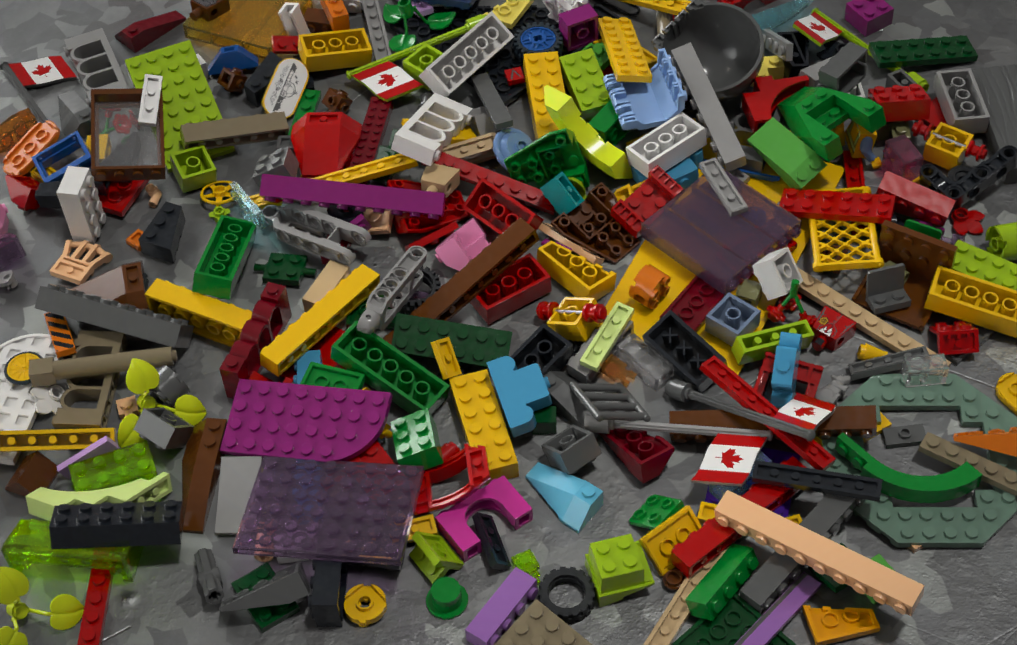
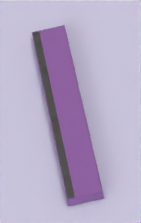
[734,572,821,645]

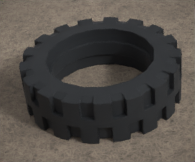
[538,566,596,624]

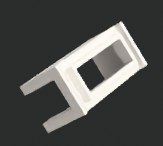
[278,2,311,36]

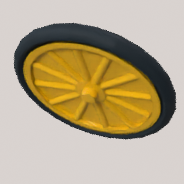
[4,352,43,385]

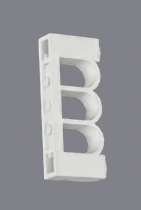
[391,93,473,166]

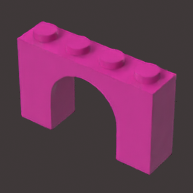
[435,475,533,563]

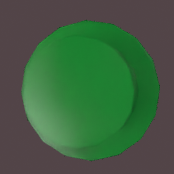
[426,577,468,620]

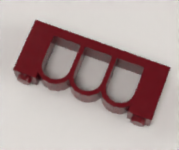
[219,282,292,399]

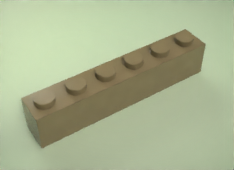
[180,111,289,150]

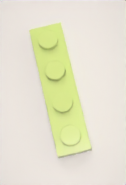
[580,301,635,372]

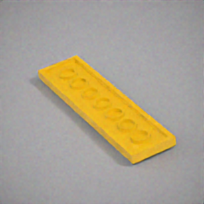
[598,16,652,83]

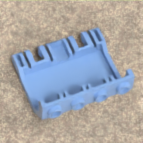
[603,48,687,130]

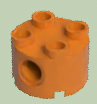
[629,264,671,310]

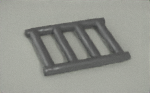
[569,381,651,422]

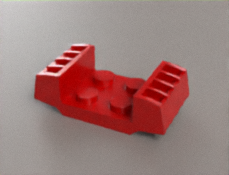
[610,165,685,239]

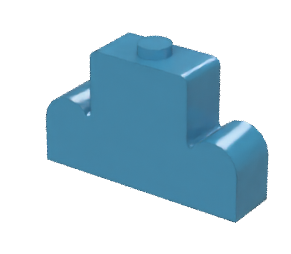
[631,148,704,189]
[770,332,803,408]
[486,356,552,437]

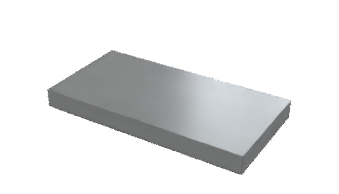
[215,456,263,536]

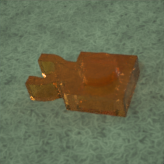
[599,354,637,388]

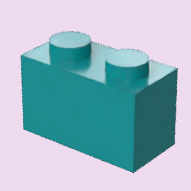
[540,171,584,214]

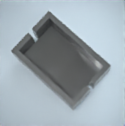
[818,42,868,93]

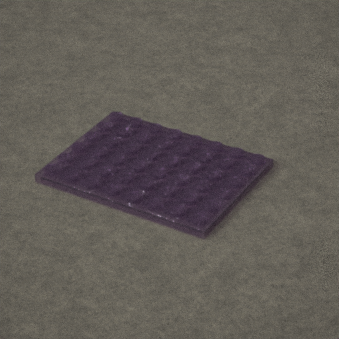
[232,456,424,566]

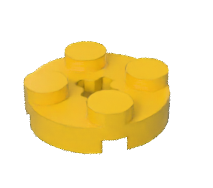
[344,584,387,627]

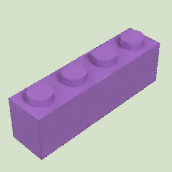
[465,567,538,645]

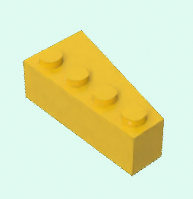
[537,241,617,301]

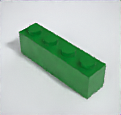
[685,544,759,621]

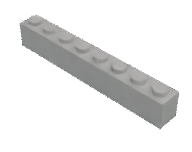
[671,42,747,173]

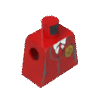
[812,306,857,351]

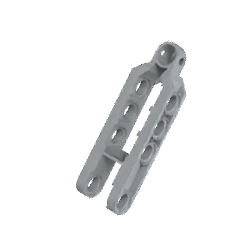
[261,203,371,266]
[357,246,427,334]

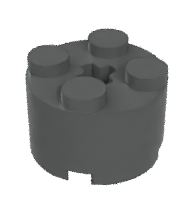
[149,365,190,408]

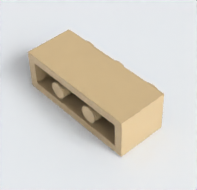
[302,260,351,312]

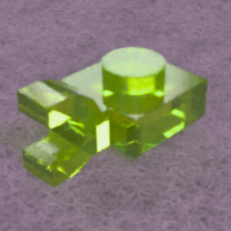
[511,549,540,585]

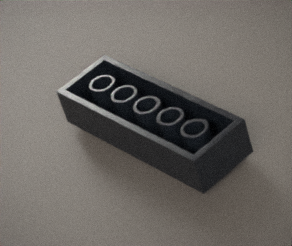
[49,500,184,549]

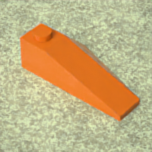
[953,427,1017,457]

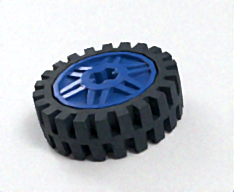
[513,22,563,62]

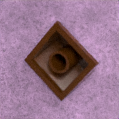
[5,451,59,496]

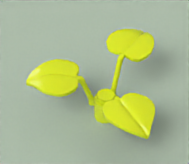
[117,358,207,448]
[0,566,84,645]

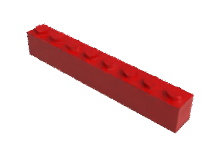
[671,456,807,579]

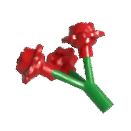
[766,279,817,329]

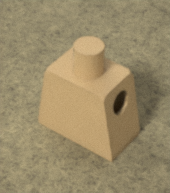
[421,163,460,198]

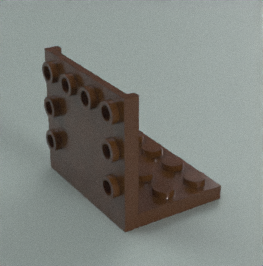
[851,220,958,331]

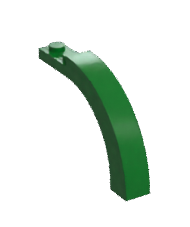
[835,433,983,503]

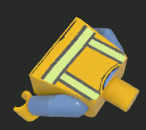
[845,120,883,170]

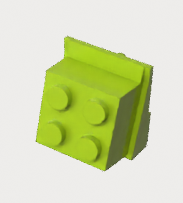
[585,534,655,608]

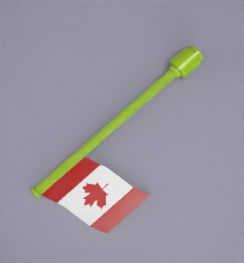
[792,8,929,92]
[346,14,487,102]

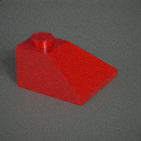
[5,174,41,211]

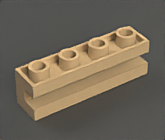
[442,132,496,164]

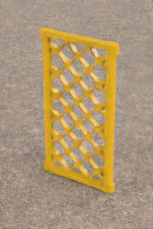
[808,186,884,272]

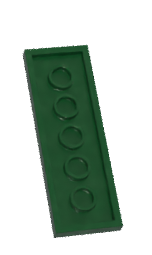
[868,35,978,68]
[391,313,512,368]

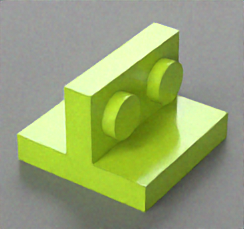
[409,531,464,584]

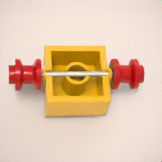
[911,120,988,170]
[536,297,607,342]

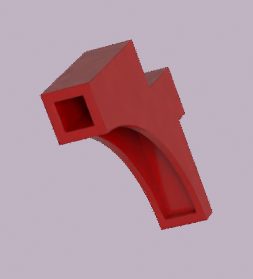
[742,75,809,134]

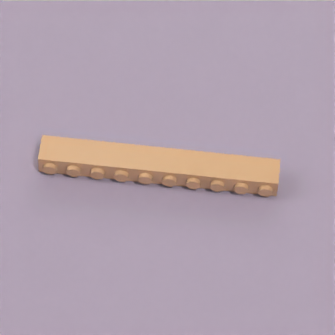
[714,490,924,616]

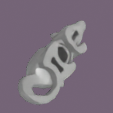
[815,375,851,406]

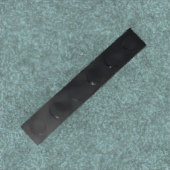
[752,460,883,502]

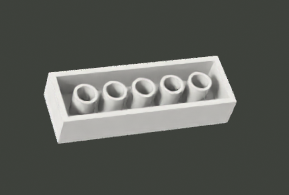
[419,11,515,97]

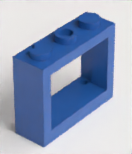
[31,130,91,182]

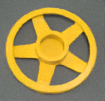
[200,181,240,207]

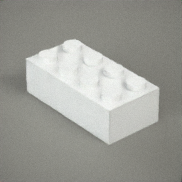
[626,112,707,178]
[56,166,106,244]

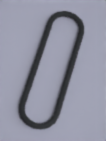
[599,0,640,16]

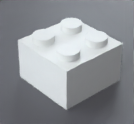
[752,247,803,300]

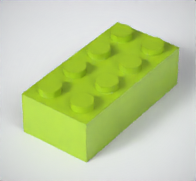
[559,48,610,122]
[953,240,1017,291]

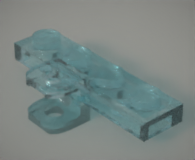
[229,181,268,229]

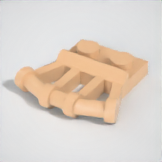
[49,240,113,285]

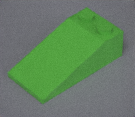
[747,117,827,189]

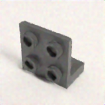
[866,263,911,315]

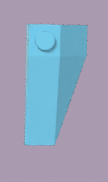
[526,462,603,533]

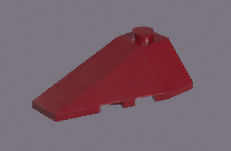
[115,10,186,53]
[599,428,675,483]

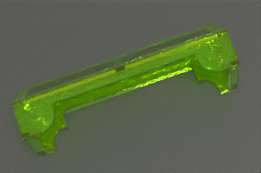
[1,518,144,582]

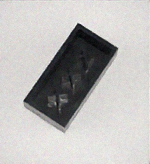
[642,310,727,393]

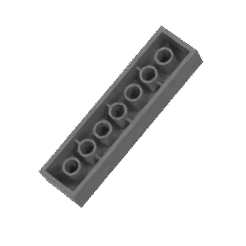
[35,284,194,348]

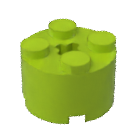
[985,222,1017,261]

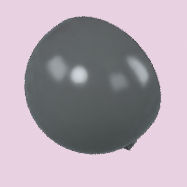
[651,0,764,102]

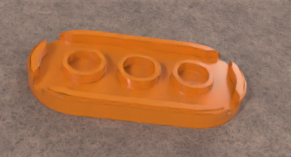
[2,120,60,176]

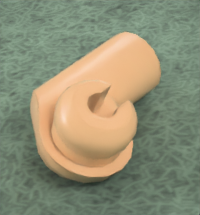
[145,183,162,208]

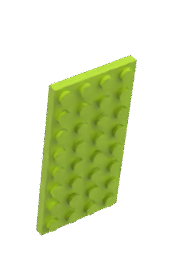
[125,40,235,173]

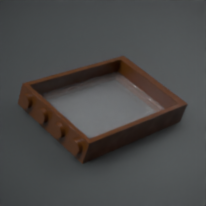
[91,88,166,181]

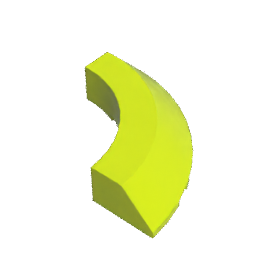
[544,85,633,179]

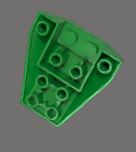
[504,128,590,189]

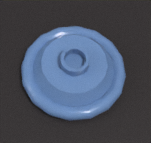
[493,127,533,171]

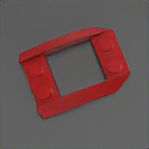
[754,351,824,398]
[409,443,491,516]

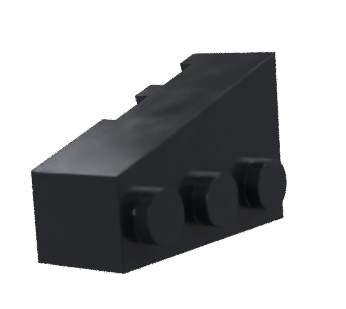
[776,31,809,78]
[244,51,283,108]
[138,202,186,264]

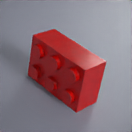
[867,84,931,122]

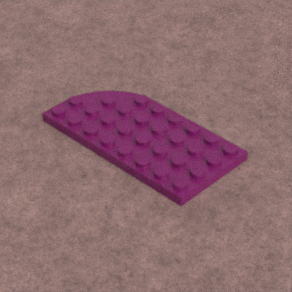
[220,379,392,465]

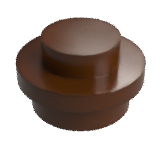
[663,569,684,590]

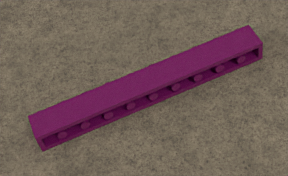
[260,174,446,220]

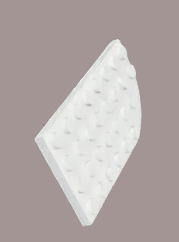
[0,334,63,466]

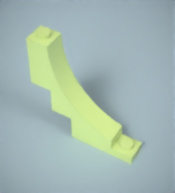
[25,472,172,521]

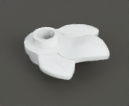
[30,385,65,415]

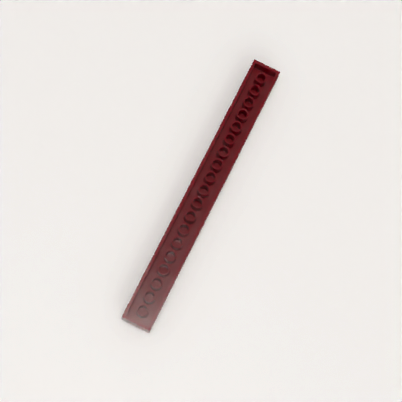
[321,96,394,265]

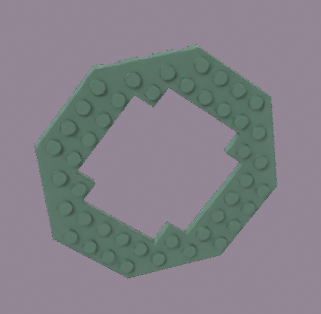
[821,374,1017,548]

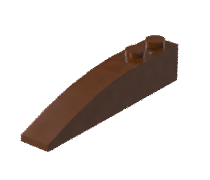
[182,418,227,534]

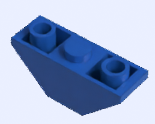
[208,45,259,76]

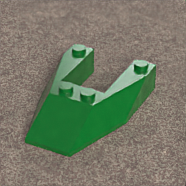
[777,87,886,162]

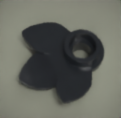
[817,40,847,60]

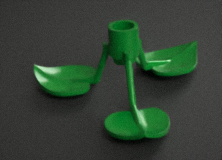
[383,0,456,52]

